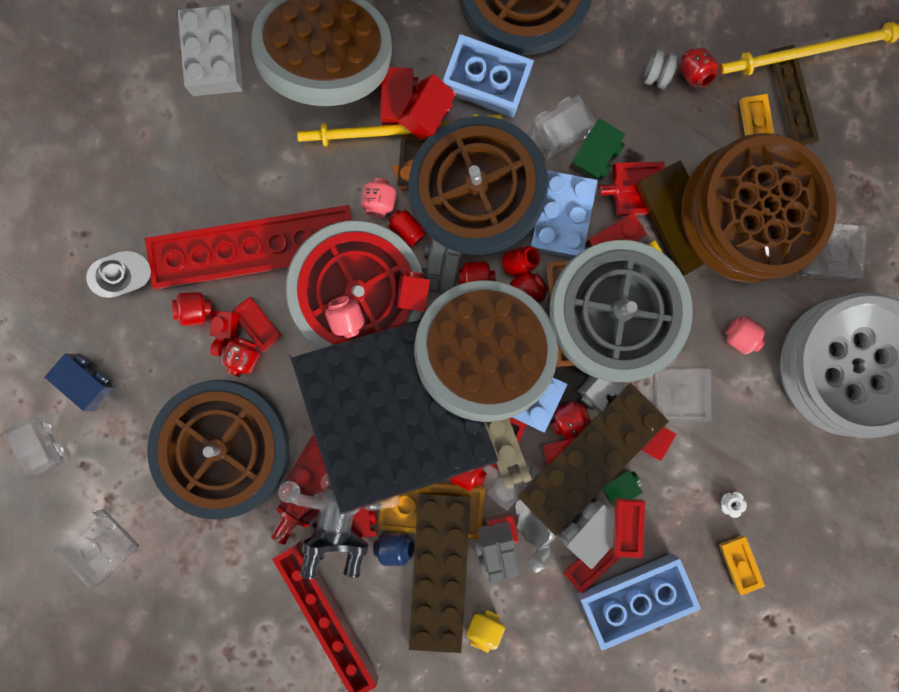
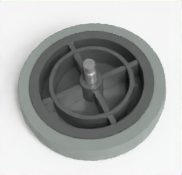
[549,240,693,382]

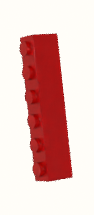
[272,541,379,692]

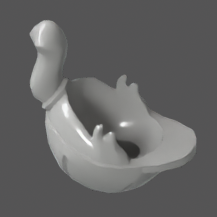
[515,499,556,573]

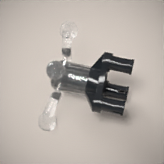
[278,474,400,579]

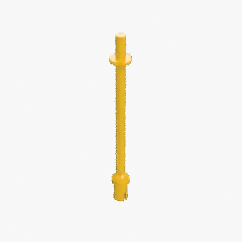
[720,22,899,75]
[297,114,502,146]

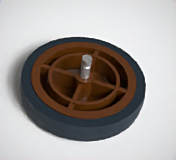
[460,0,592,55]
[408,116,548,255]
[147,380,289,520]

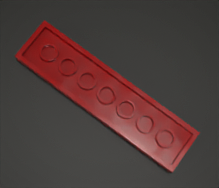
[145,205,352,290]

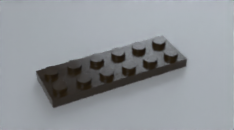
[517,383,669,536]
[409,492,471,653]

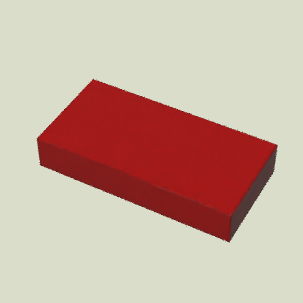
[231,296,283,352]
[613,498,645,558]

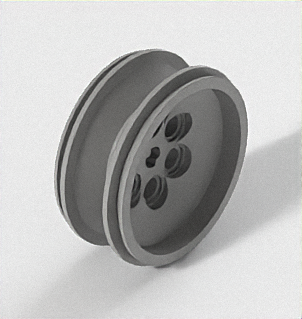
[780,293,899,438]

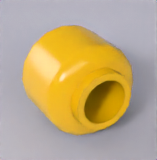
[466,610,505,653]

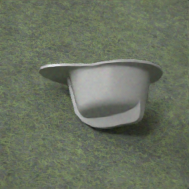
[86,250,151,298]

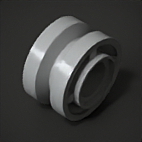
[644,48,677,90]

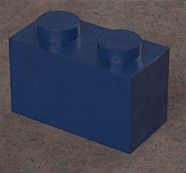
[44,353,114,412]

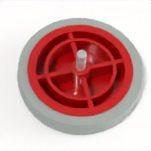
[285,220,424,349]

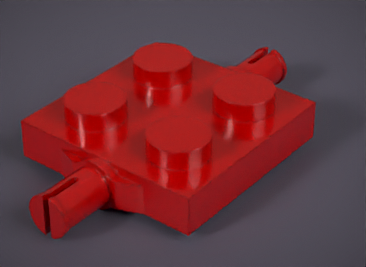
[598,161,665,216]

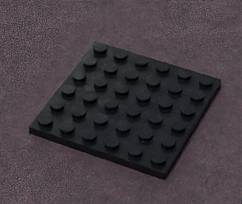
[291,319,498,515]

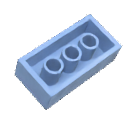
[577,553,701,650]

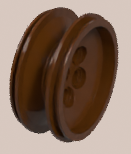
[682,133,836,283]

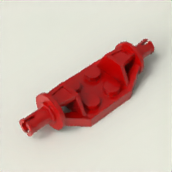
[271,435,330,545]

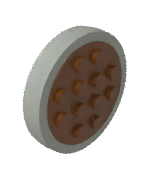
[251,0,392,106]
[414,281,558,422]

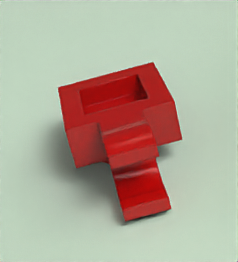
[210,310,238,356]

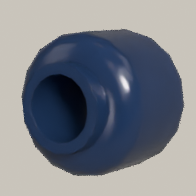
[373,532,414,566]

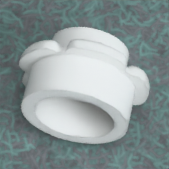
[721,492,747,518]

